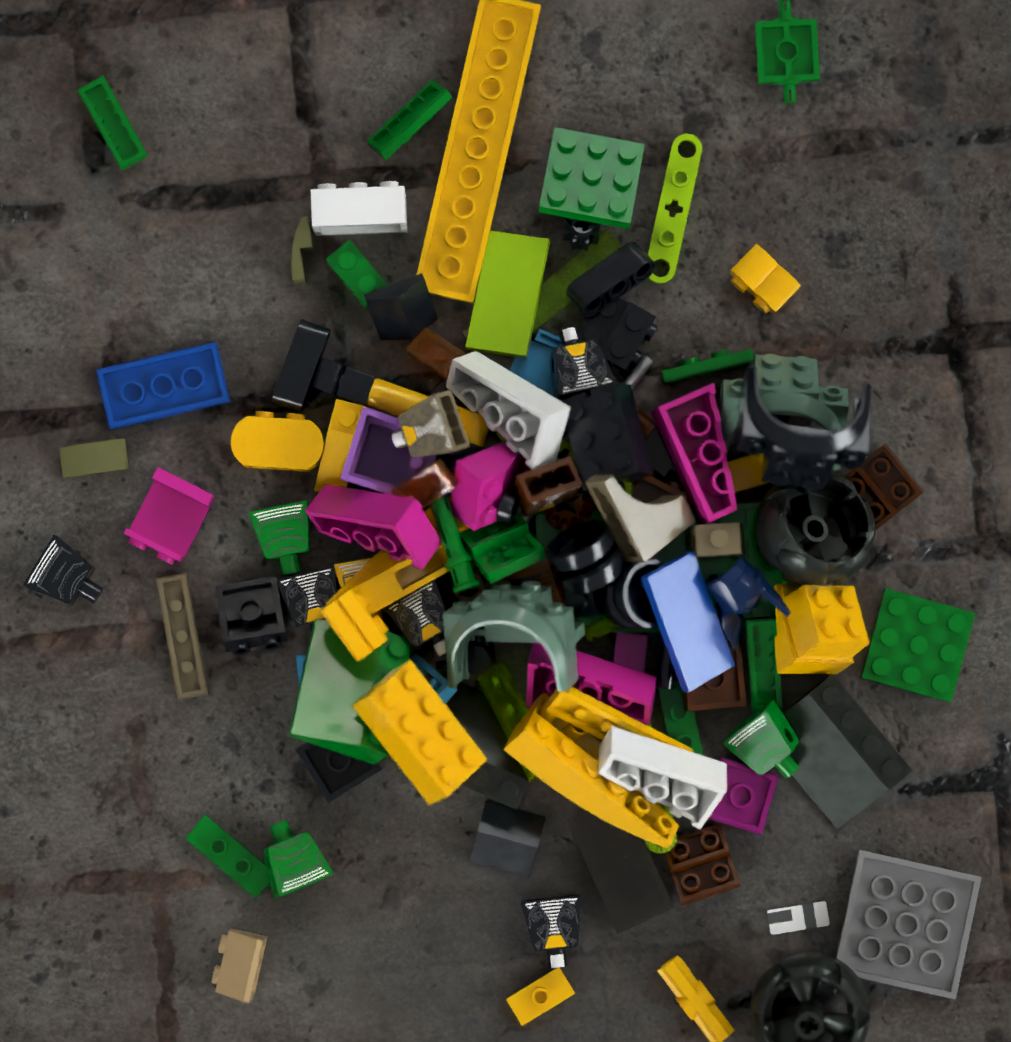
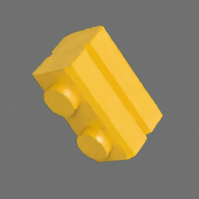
[319,588,389,662]

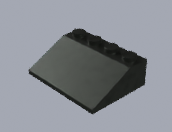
[441,673,533,810]
[783,674,913,829]

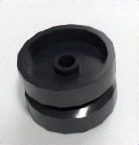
[545,520,626,595]
[598,559,665,628]

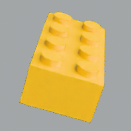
[352,660,488,805]

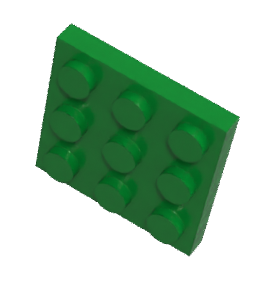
[538,127,645,229]
[860,588,975,703]

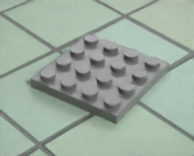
[835,849,982,1000]

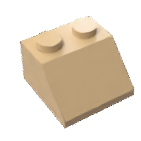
[211,928,268,1003]

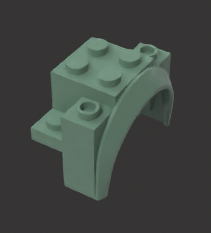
[719,354,849,471]
[443,581,585,691]

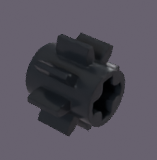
[562,219,601,251]

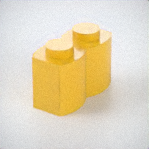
[730,244,801,315]

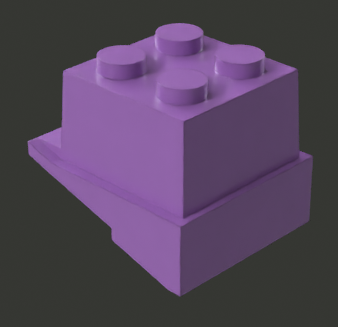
[340,407,437,504]

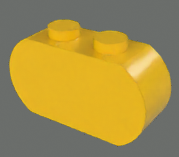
[231,411,325,472]

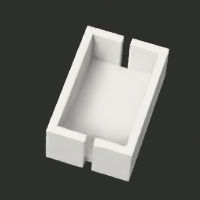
[311,181,407,236]

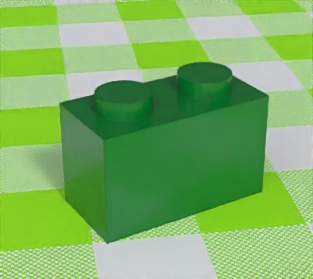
[326,239,388,311]

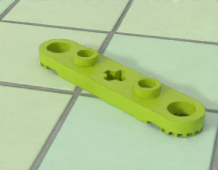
[648,134,702,285]

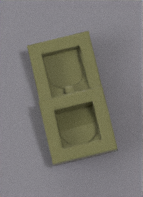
[291,216,314,285]
[59,439,129,479]

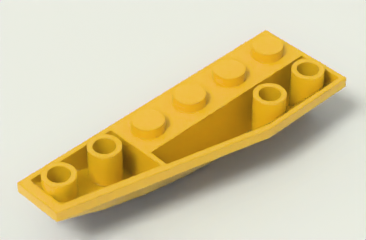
[325,496,469,615]
[503,692,679,849]

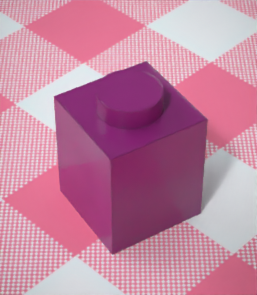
[612,632,648,673]

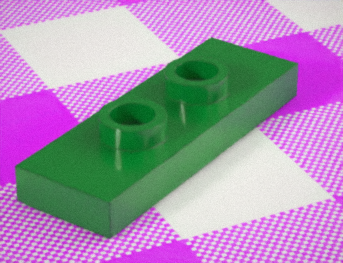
[77,75,149,171]
[366,79,452,160]
[660,349,755,385]
[745,616,783,711]
[657,681,703,756]
[185,814,269,898]

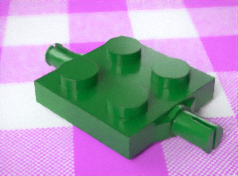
[754,0,820,104]

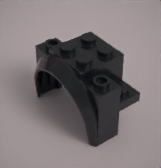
[733,367,872,490]

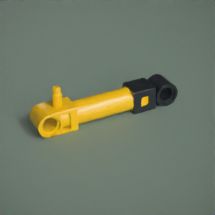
[311,357,489,447]

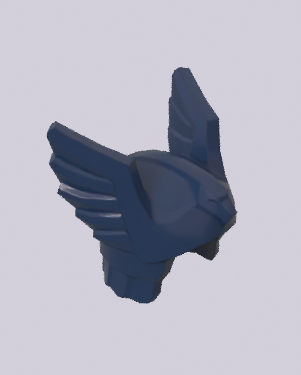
[705,556,791,649]

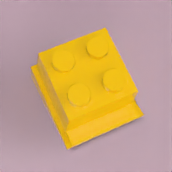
[774,584,870,674]

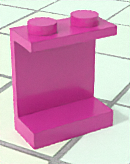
[124,467,216,565]

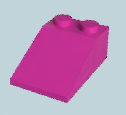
[450,441,527,531]

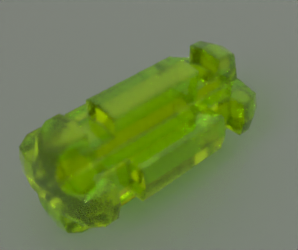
[584,616,620,641]

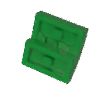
[460,513,546,584]

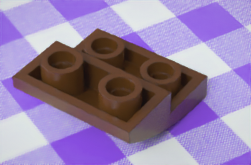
[844,443,924,530]
[664,823,741,906]

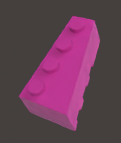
[651,383,738,525]
[305,484,442,569]
[526,643,657,725]

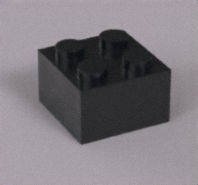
[295,742,383,803]

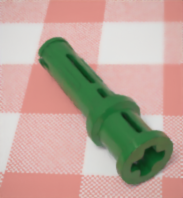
[429,497,481,594]

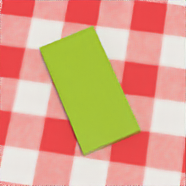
[465,231,550,359]

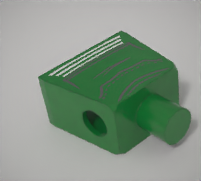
[249,500,310,576]
[723,699,799,779]
[263,820,333,900]

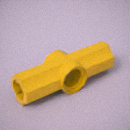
[657,954,735,1042]

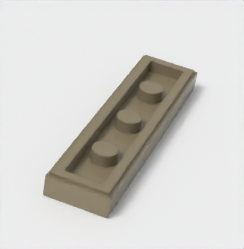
[156,573,209,700]

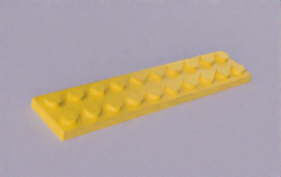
[416,0,541,304]

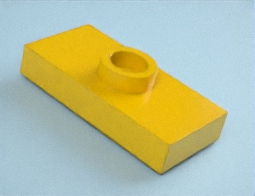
[506,967,575,1026]

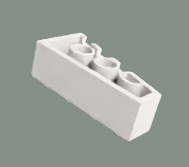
[446,351,571,470]
[598,726,727,830]

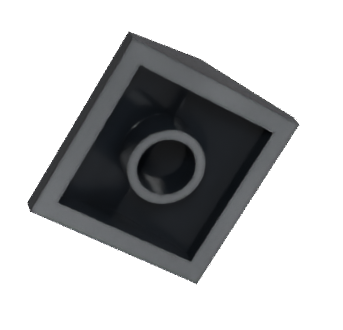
[364,273,438,340]
[470,801,546,877]

